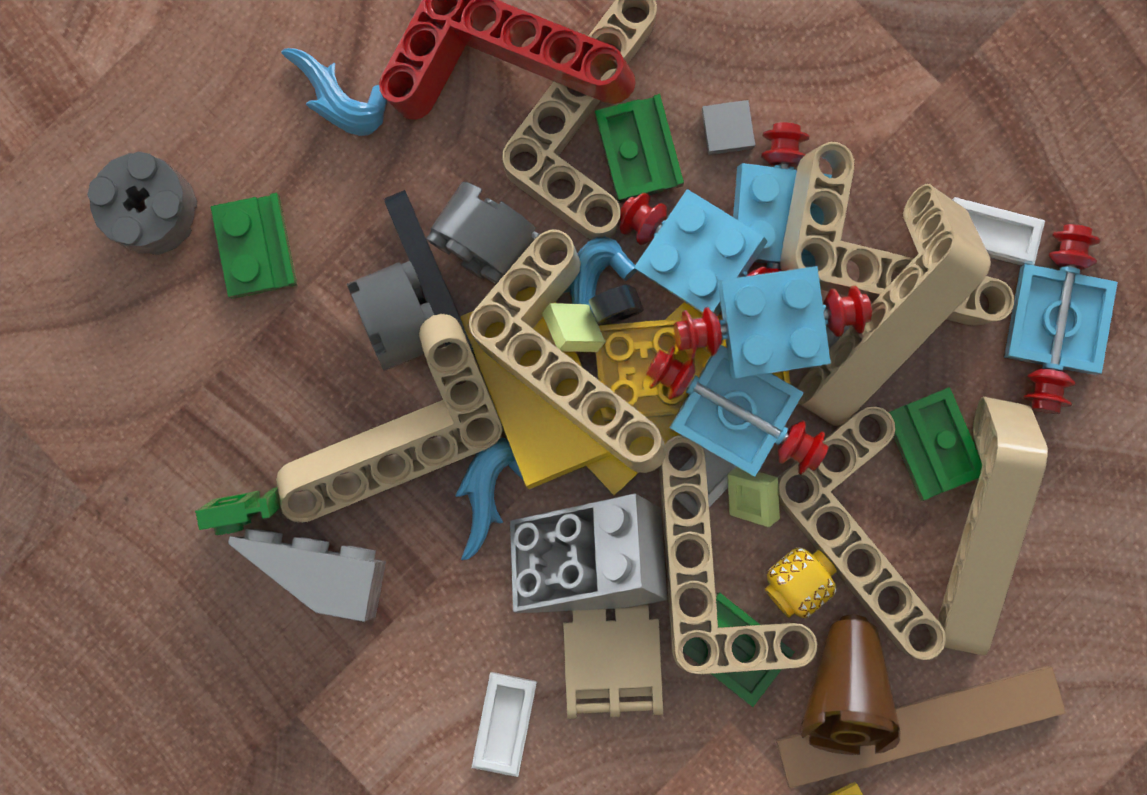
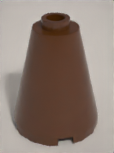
[801,614,900,755]

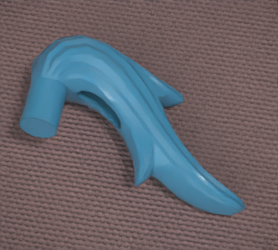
[281,48,388,136]
[563,236,637,320]
[455,437,524,560]

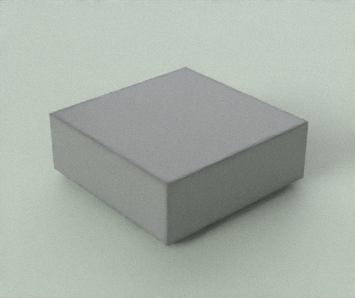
[701,100,755,155]

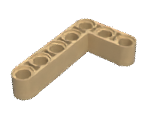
[502,0,657,240]
[780,142,1014,326]
[797,184,991,426]
[469,230,666,473]
[276,314,502,523]
[938,396,1048,656]
[778,406,946,660]
[659,435,817,674]

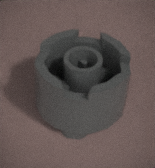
[87,151,197,255]
[426,182,540,285]
[347,261,434,371]

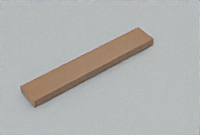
[776,666,1066,788]

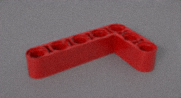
[379,0,636,120]

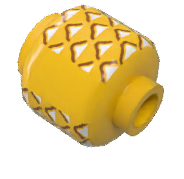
[764,547,837,618]

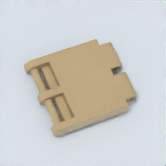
[563,604,663,719]

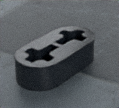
[589,285,644,325]

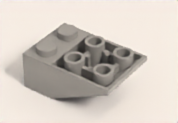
[510,493,668,614]
[228,529,386,622]

